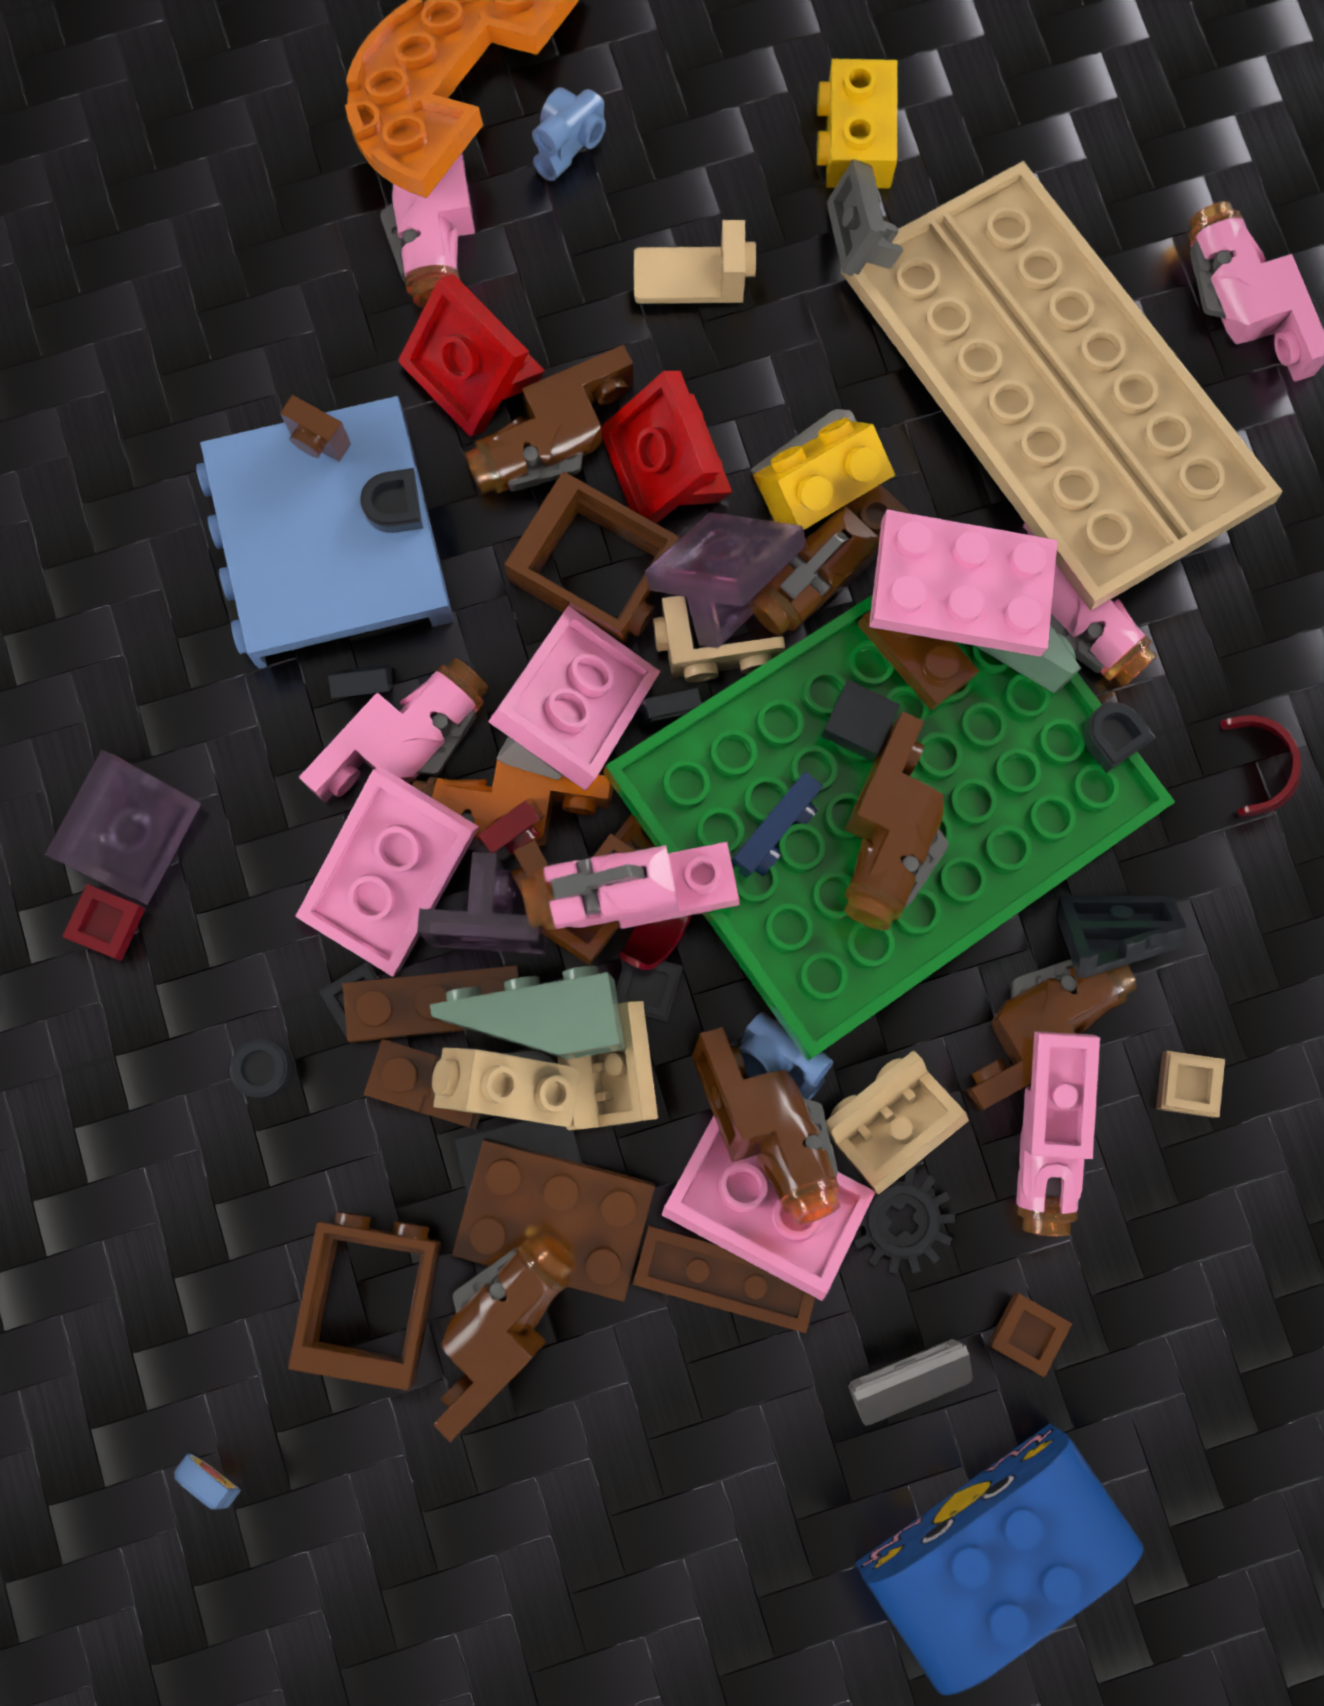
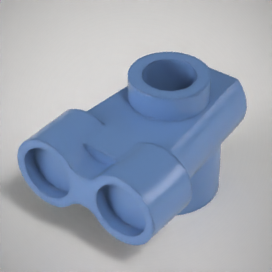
[532,87,606,181]
[738,1012,834,1100]

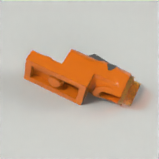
[412,760,613,861]

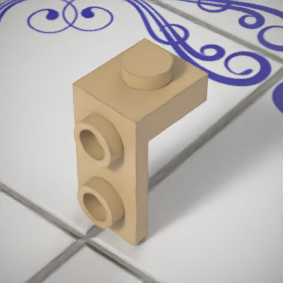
[634,220,756,303]
[653,595,785,683]
[432,1048,580,1127]

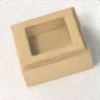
[1156,1051,1225,1118]

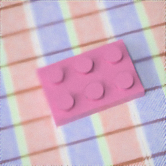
[869,510,1058,657]
[488,605,660,791]
[295,767,479,977]
[662,1116,876,1301]

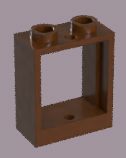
[504,471,683,645]
[288,1211,442,1390]

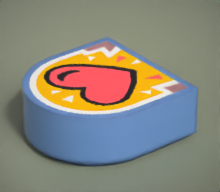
[174,1453,241,1510]

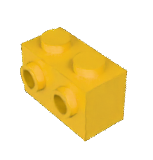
[817,59,897,189]
[753,418,895,531]

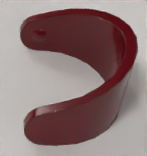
[1220,715,1302,816]
[618,915,692,970]

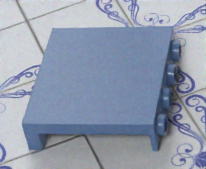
[196,396,454,669]

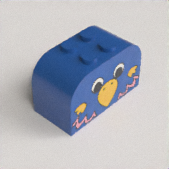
[855,1424,1144,1695]

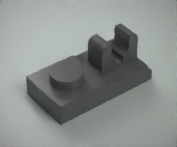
[827,159,903,276]

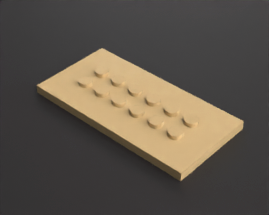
[841,161,1283,611]

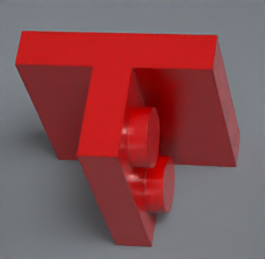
[398,274,545,437]
[601,371,732,523]

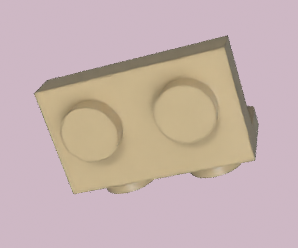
[558,1001,658,1130]
[826,1051,969,1195]

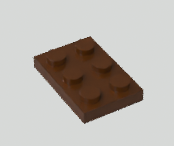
[452,1137,655,1302]

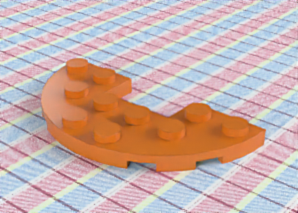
[345,0,579,198]

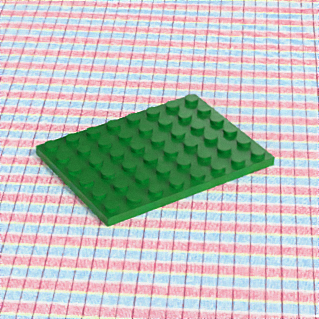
[603,595,1175,1062]

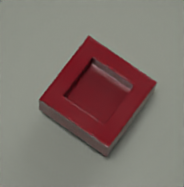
[478,798,545,855]
[62,884,145,961]

